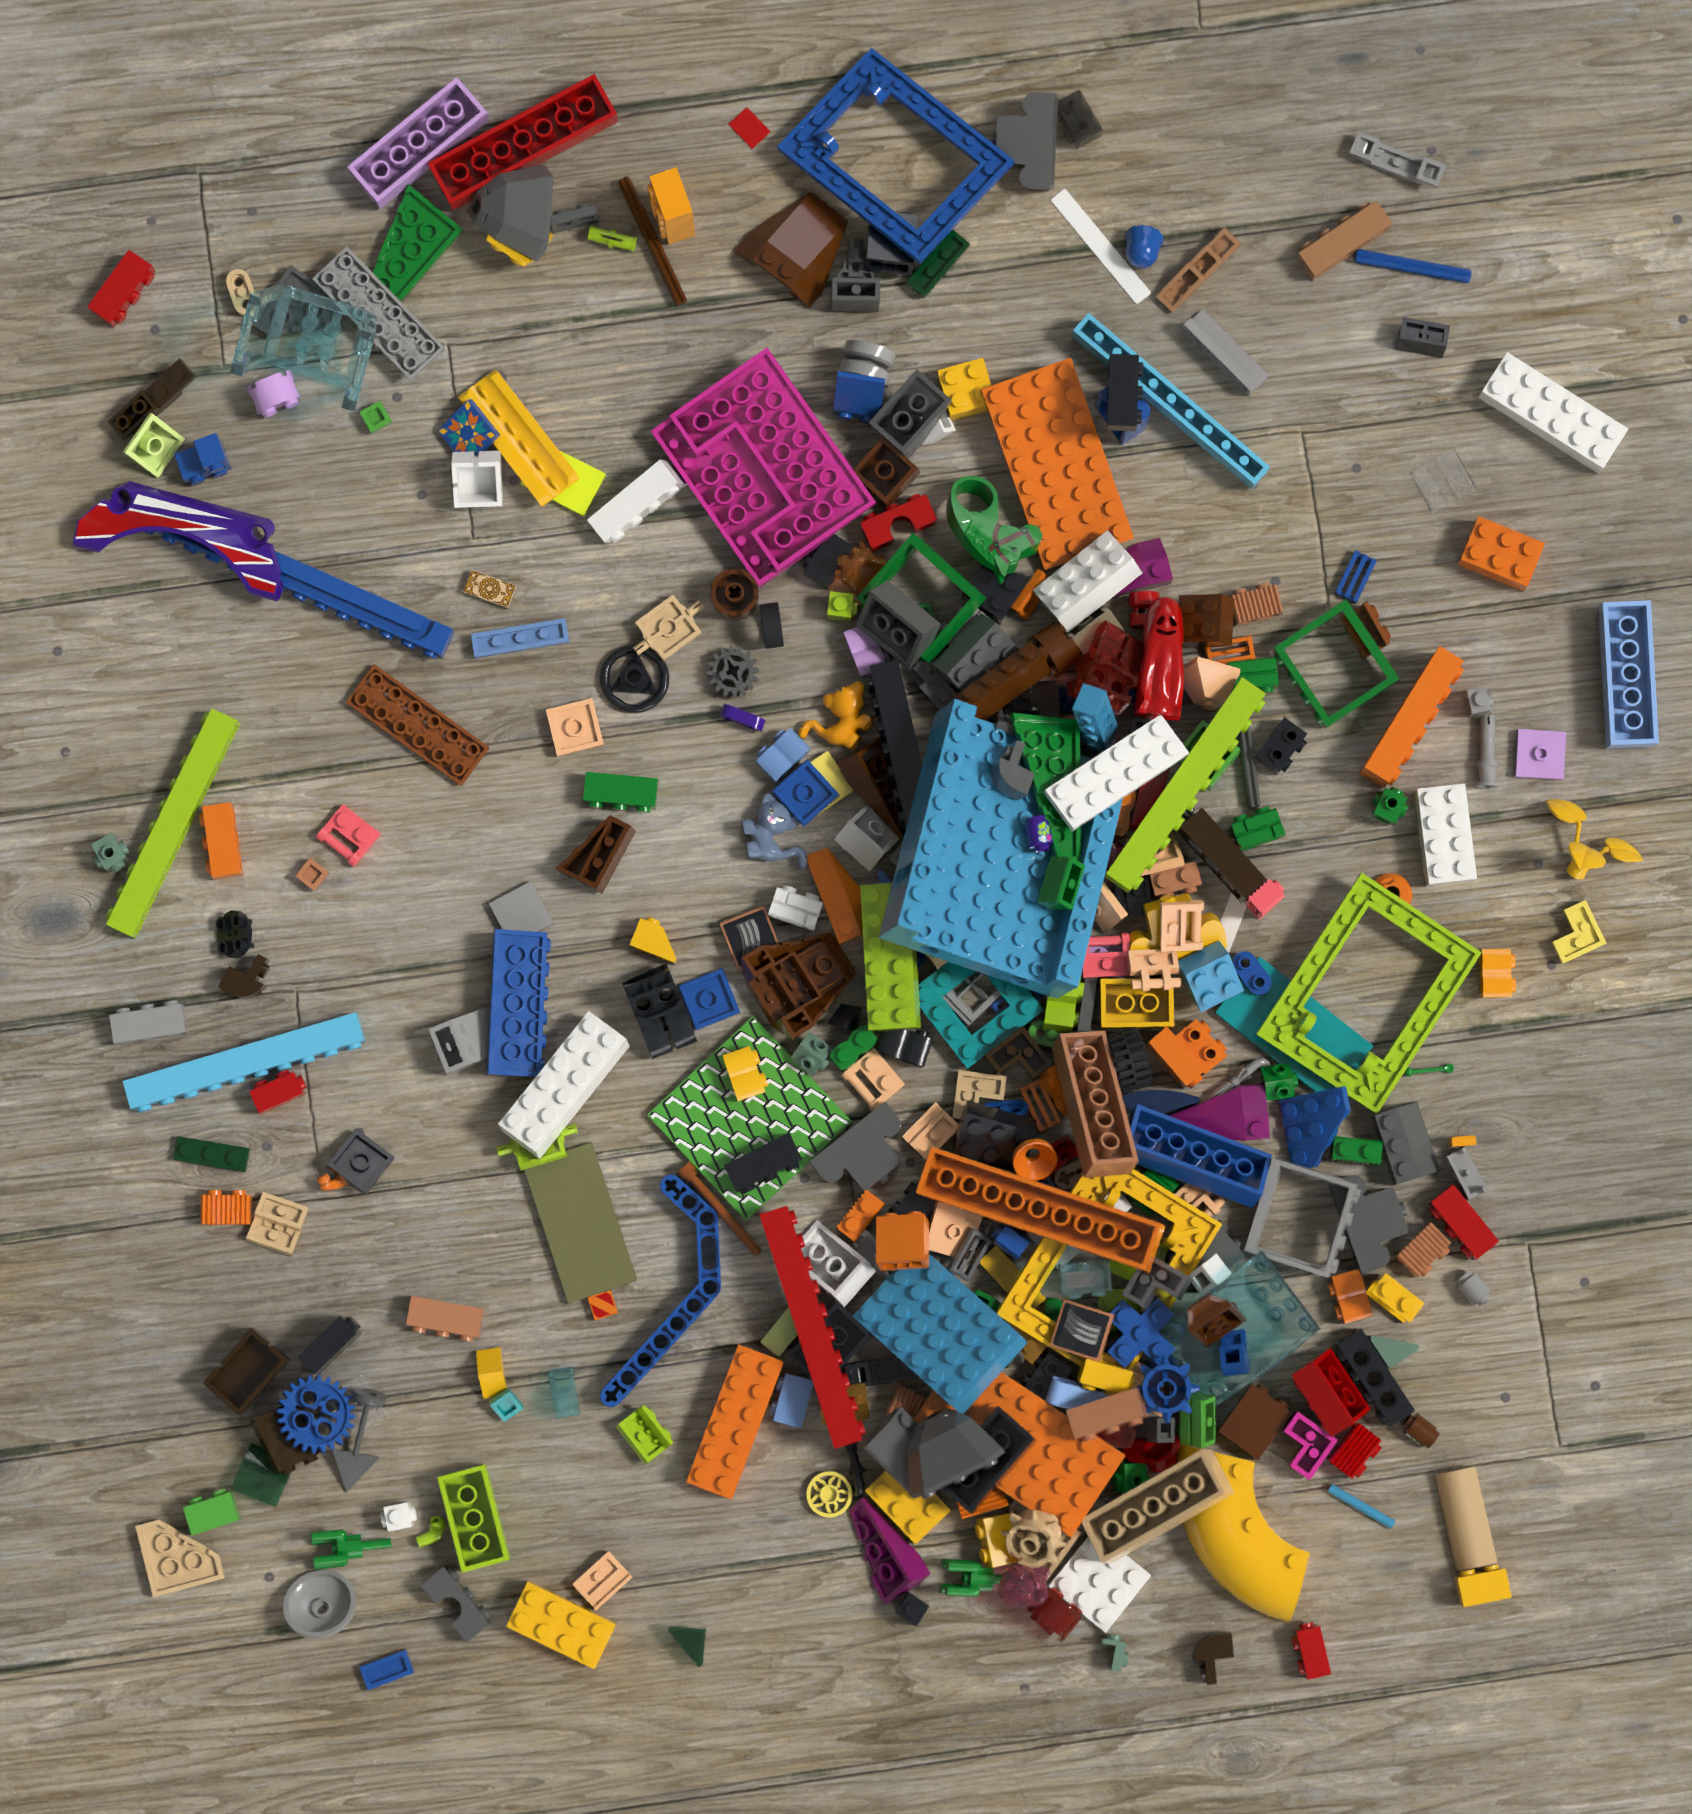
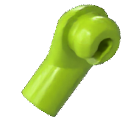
[416,1515,446,1548]

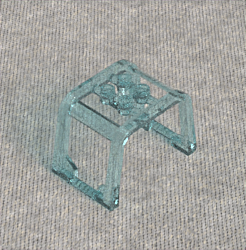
[230,285,377,411]

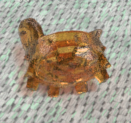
[834,542,887,596]

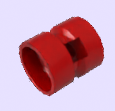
[1129,591,1160,629]

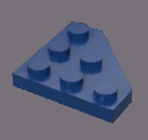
[1279,1086,1351,1168]

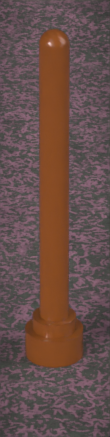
[676,1161,761,1256]

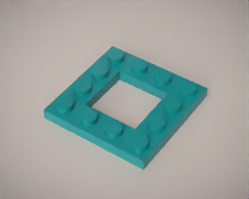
[919,962,1044,1069]

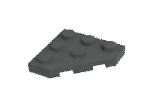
[249,265,345,338]

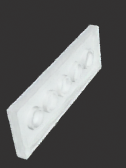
[1044,715,1189,831]

